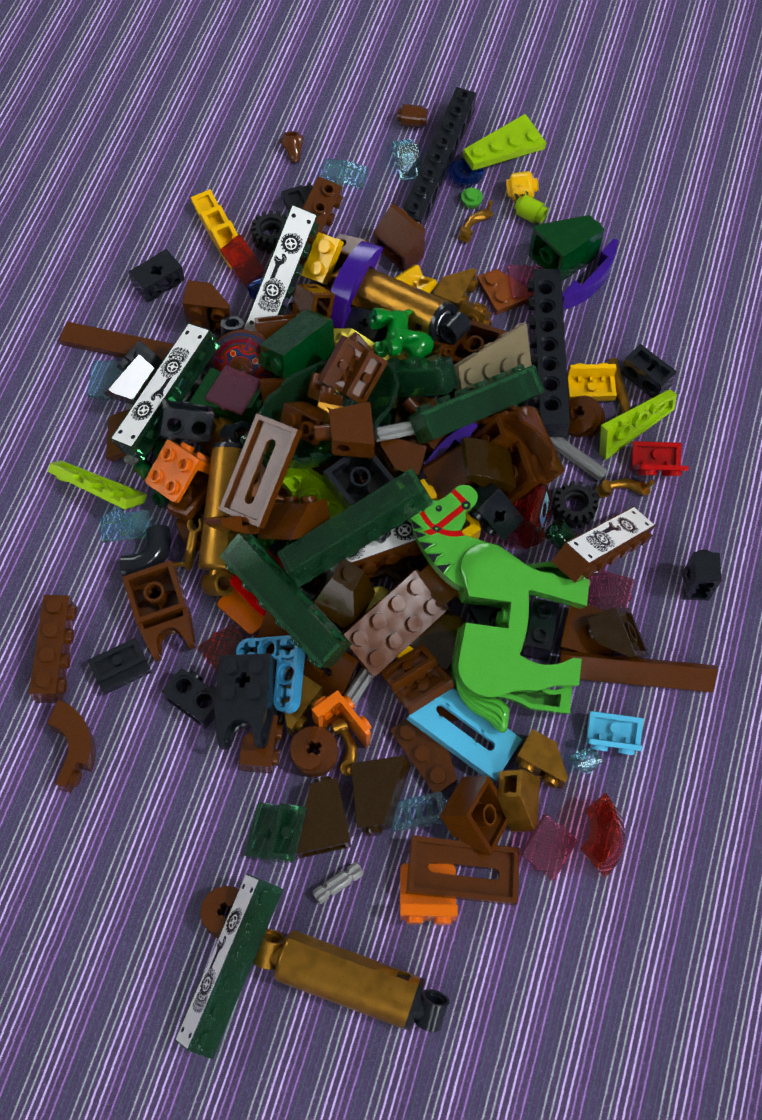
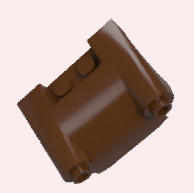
[471,406,565,521]

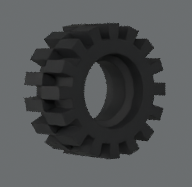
[251,210,287,254]
[552,481,598,529]

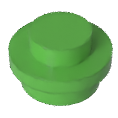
[461,188,483,209]

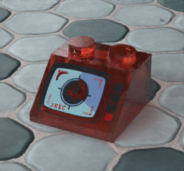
[506,483,552,549]

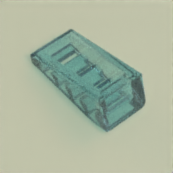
[392,791,447,832]

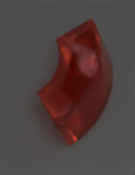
[581,793,625,878]

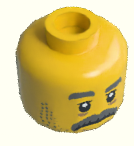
[506,171,539,202]

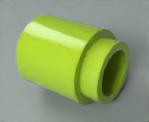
[514,195,549,224]

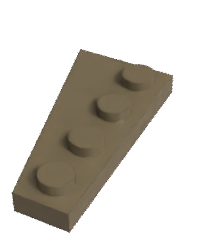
[453,323,532,391]

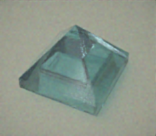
[568,748,603,774]

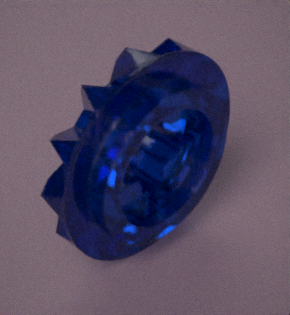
[449,158,484,188]

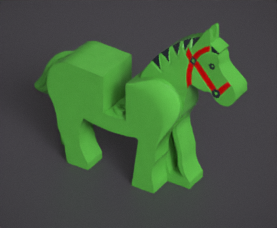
[407,485,589,733]

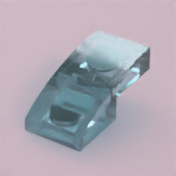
[320,159,369,189]

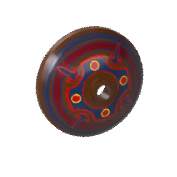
[209,329,278,388]

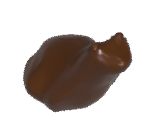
[280,131,304,163]

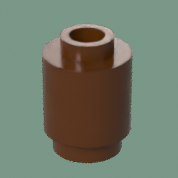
[397,104,428,128]

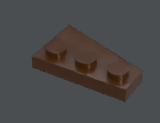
[167,451,211,522]
[390,710,458,796]

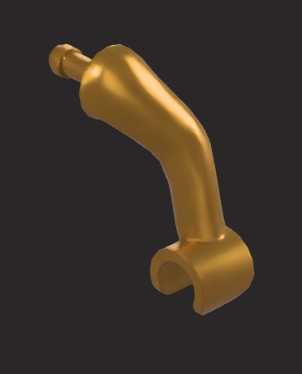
[458,200,494,243]
[596,478,655,498]
[173,518,203,571]
[330,718,358,776]

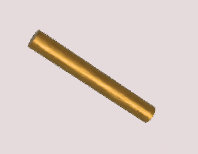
[608,358,631,414]

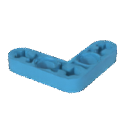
[236,635,305,714]

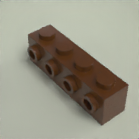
[297,176,344,268]
[29,595,77,704]

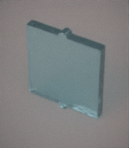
[87,359,122,401]

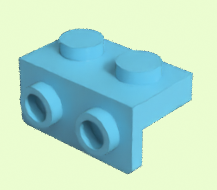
[586,711,644,755]

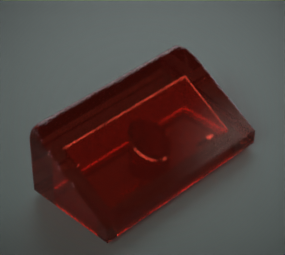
[220,234,265,287]

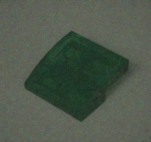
[244,802,307,863]

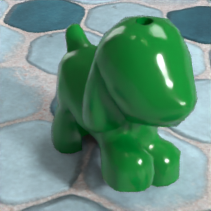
[369,308,434,360]

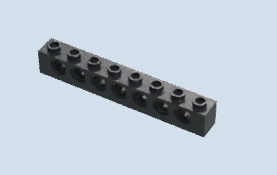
[403,87,476,228]
[527,269,570,437]

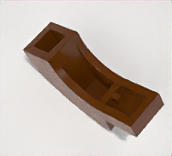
[47,700,96,793]

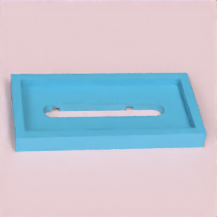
[406,688,522,783]

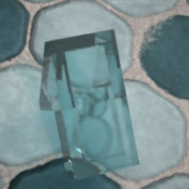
[392,139,421,181]
[100,506,151,543]

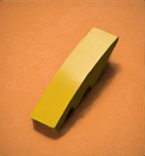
[191,189,250,269]

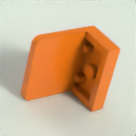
[145,439,211,503]
[217,565,279,635]
[312,690,372,748]
[400,863,458,925]

